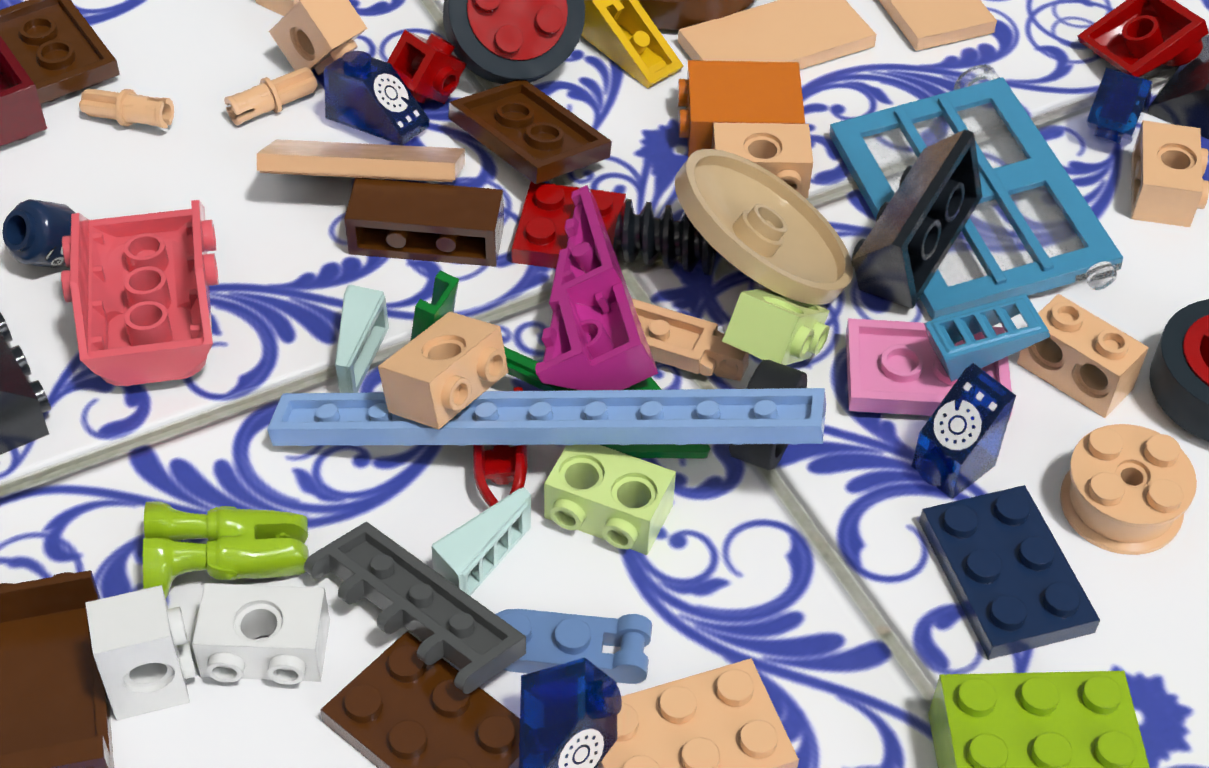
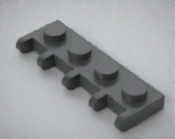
[304,521,526,694]

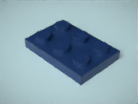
[919,485,1100,660]

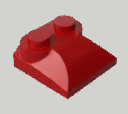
[1077,0,1209,80]

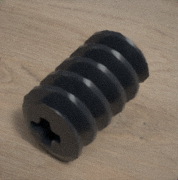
[613,198,717,276]

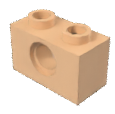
[269,0,367,76]
[1131,120,1209,227]
[711,122,813,198]
[378,311,508,430]

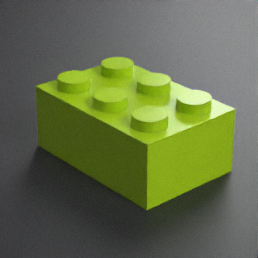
[928,671,1150,768]

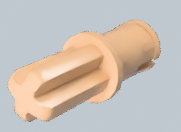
[224,67,318,126]
[79,88,174,128]

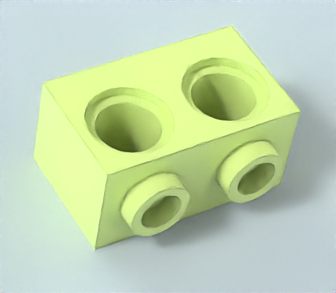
[722,288,830,365]
[544,445,676,555]

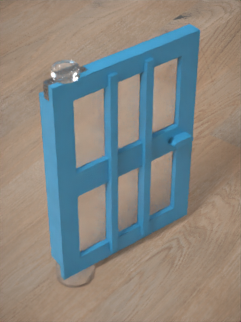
[830,65,1123,320]

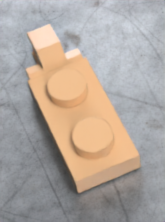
[631,298,749,381]

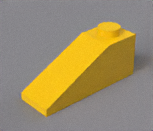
[581,0,684,89]

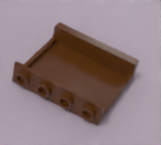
[0,570,114,768]

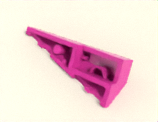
[535,185,658,390]

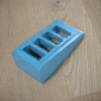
[924,293,1050,382]

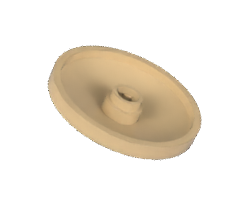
[675,149,853,305]

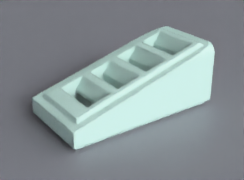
[335,285,389,393]
[431,487,531,596]

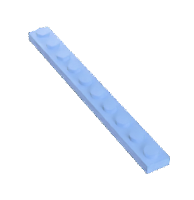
[267,388,826,446]

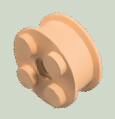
[1060,424,1197,555]

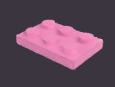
[846,318,1014,420]

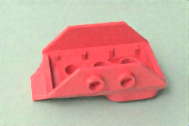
[61,200,219,386]

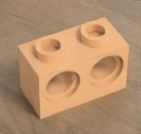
[1017,294,1149,418]

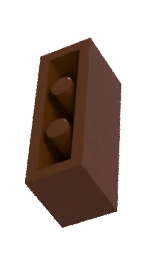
[344,178,504,267]

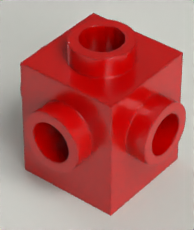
[382,30,467,104]

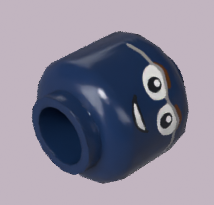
[2,199,76,268]

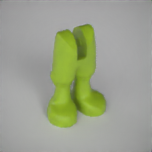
[143,501,309,598]

